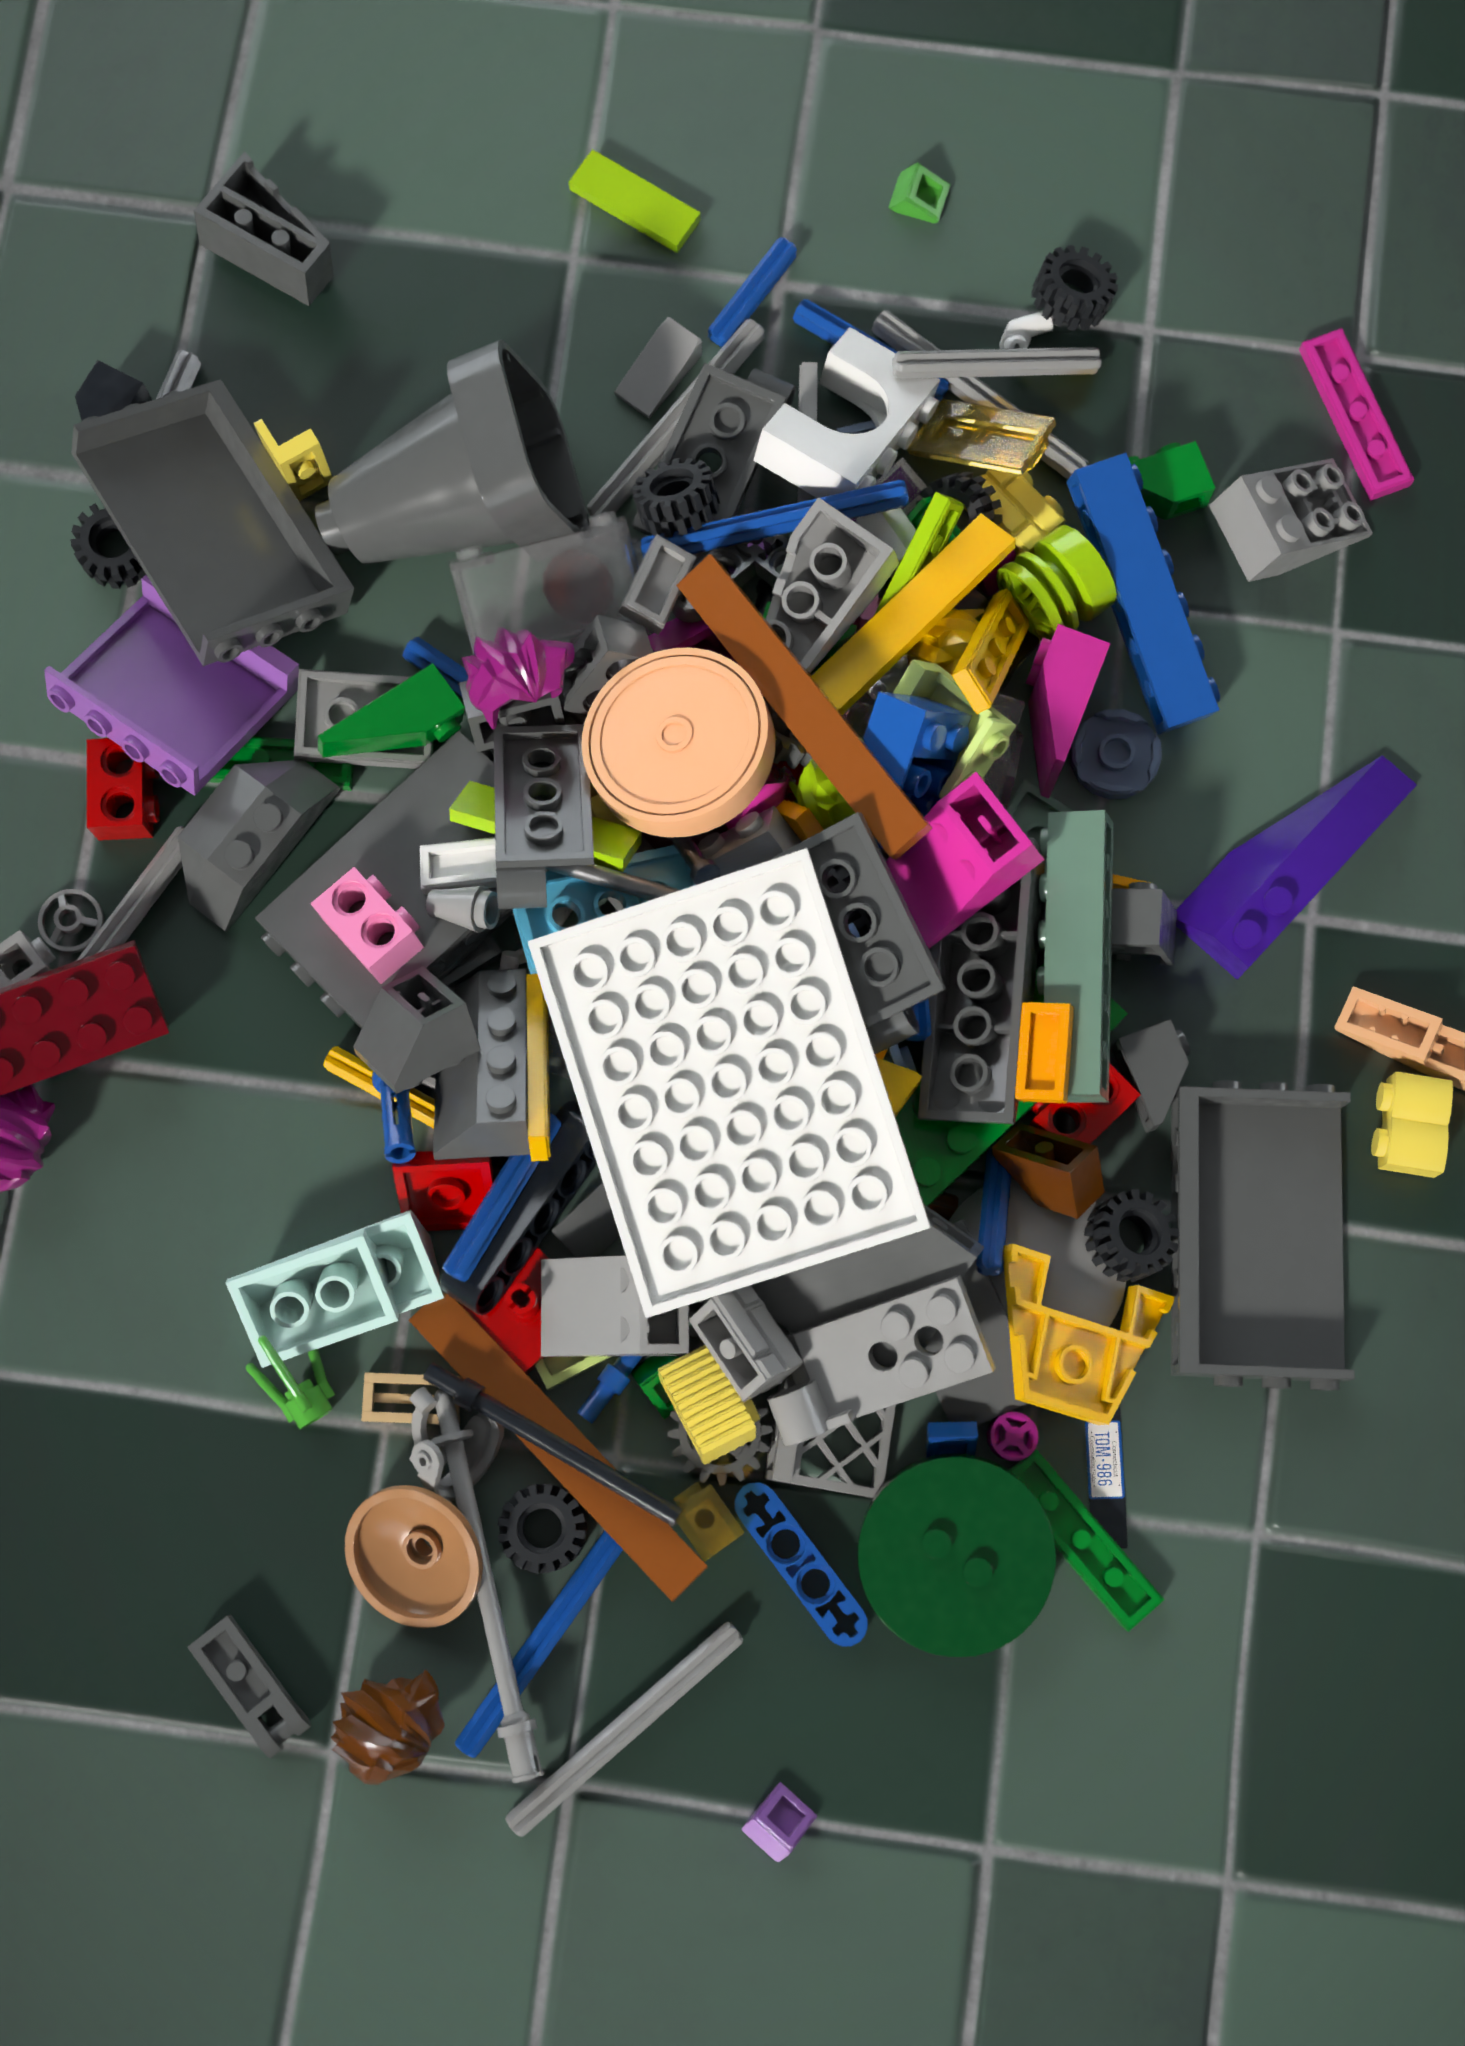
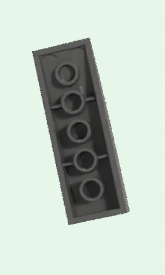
[918,838,1045,1124]

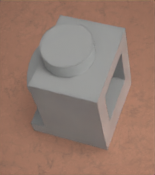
[0,930,56,988]

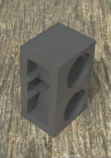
[559,615,653,715]

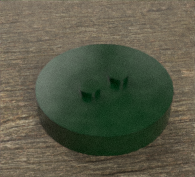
[858,1453,1056,1657]

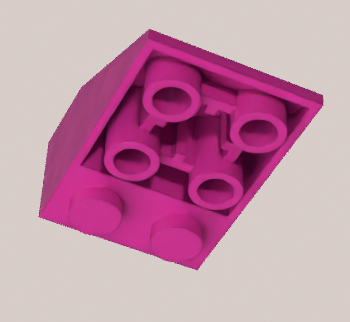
[886,772,1044,948]

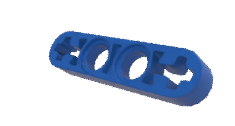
[734,1482,868,1647]

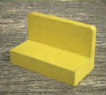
[254,419,332,501]

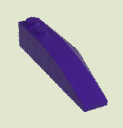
[1176,755,1417,980]

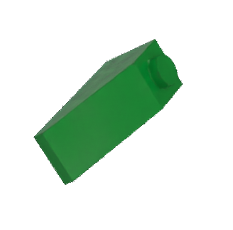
[318,663,465,757]

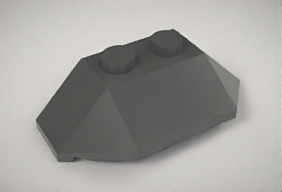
[178,760,340,932]

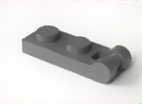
[187,1615,311,1758]

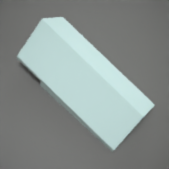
[226,1210,445,1368]

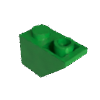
[1128,441,1215,520]

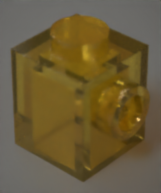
[674,1482,744,1562]

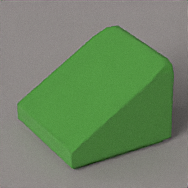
[889,162,951,224]

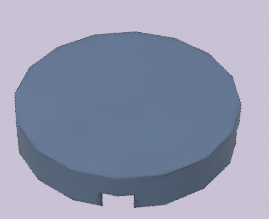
[1070,709,1162,799]

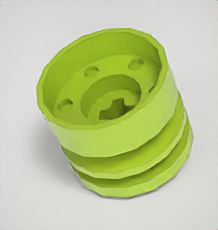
[996,525,1117,644]

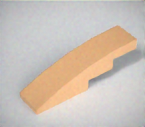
[1335,986,1465,1091]

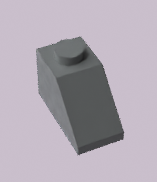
[1111,1019,1190,1133]

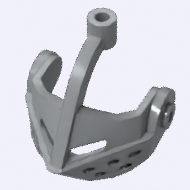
[409,1387,504,1502]

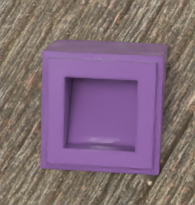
[742,1782,817,1862]

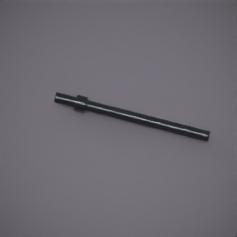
[423,1362,683,1527]

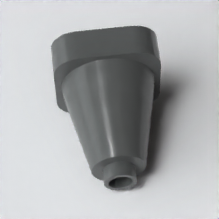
[315,339,592,564]

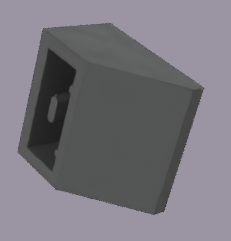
[353,966,481,1094]

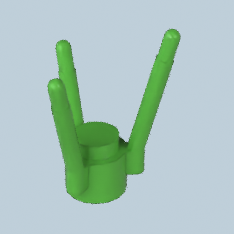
[246,1335,335,1430]

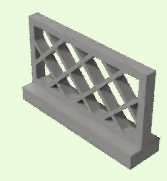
[763,1330,896,1498]

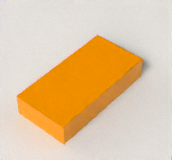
[1015,1002,1074,1103]

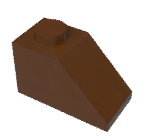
[991,1122,1105,1219]

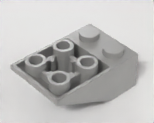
[1209,458,1373,582]
[541,1256,689,1357]

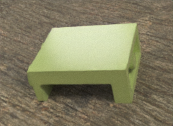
[893,660,1016,799]

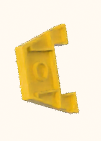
[1003,1243,1175,1425]

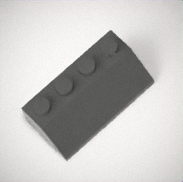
[433,968,530,1160]

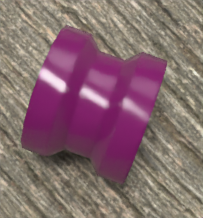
[986,1412,1039,1461]

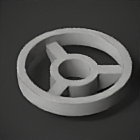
[38,889,104,953]

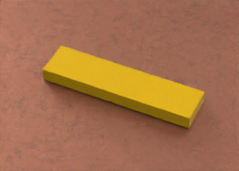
[952,588,1030,714]
[526,974,551,1161]

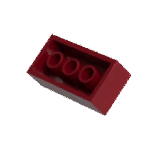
[0,940,169,1096]

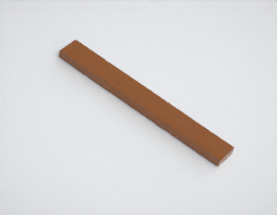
[676,554,933,860]
[408,1293,708,1602]

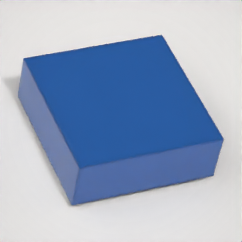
[925,1421,978,1457]

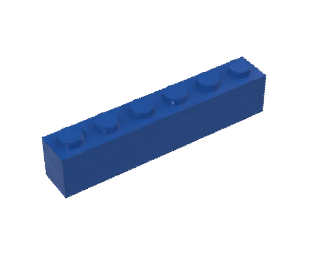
[1066,452,1220,735]

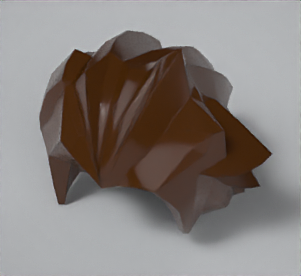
[331,1669,445,1785]

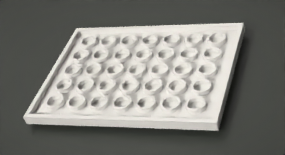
[527,848,931,1318]

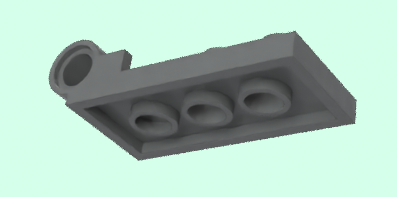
[632,363,796,536]
[494,724,594,909]
[773,812,946,1054]

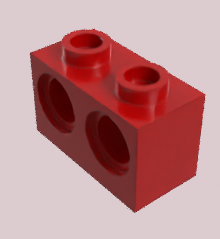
[87,738,160,840]
[1029,1063,1141,1144]

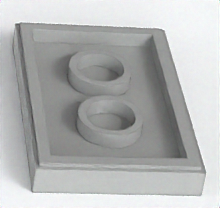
[294,669,433,769]

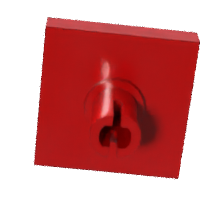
[392,1151,495,1231]
[460,1247,549,1375]

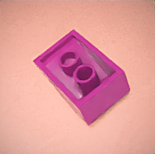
[1026,624,1110,799]

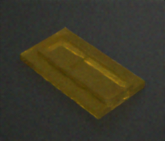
[907,399,1056,476]

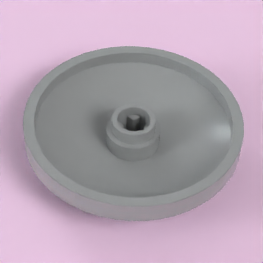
[949,1177,1126,1327]

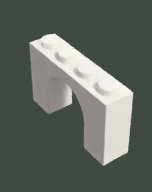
[753,327,940,498]

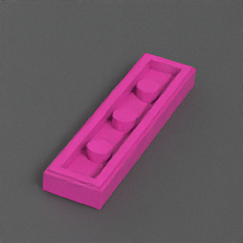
[1299,328,1414,501]

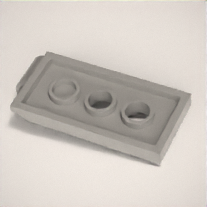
[767,1275,996,1446]

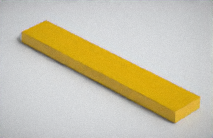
[811,513,1015,715]

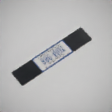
[1085,1405,1128,1548]

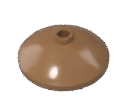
[345,1485,483,1628]

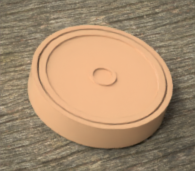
[582,647,776,837]

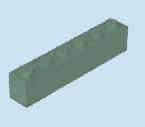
[1037,810,1114,1103]

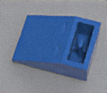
[864,692,972,849]

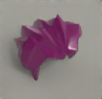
[462,627,575,730]
[0,1084,55,1193]

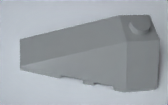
[766,497,899,674]

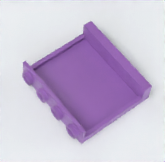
[44,575,299,796]

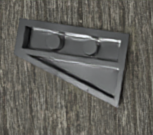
[194,151,334,306]
[1038,882,1177,966]

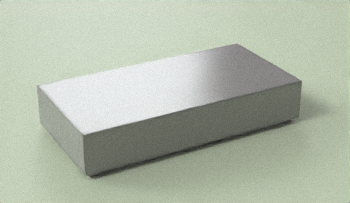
[618,534,696,635]

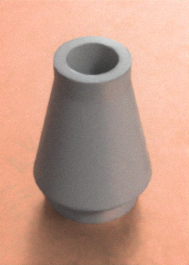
[426,885,501,933]

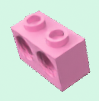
[310,867,424,984]

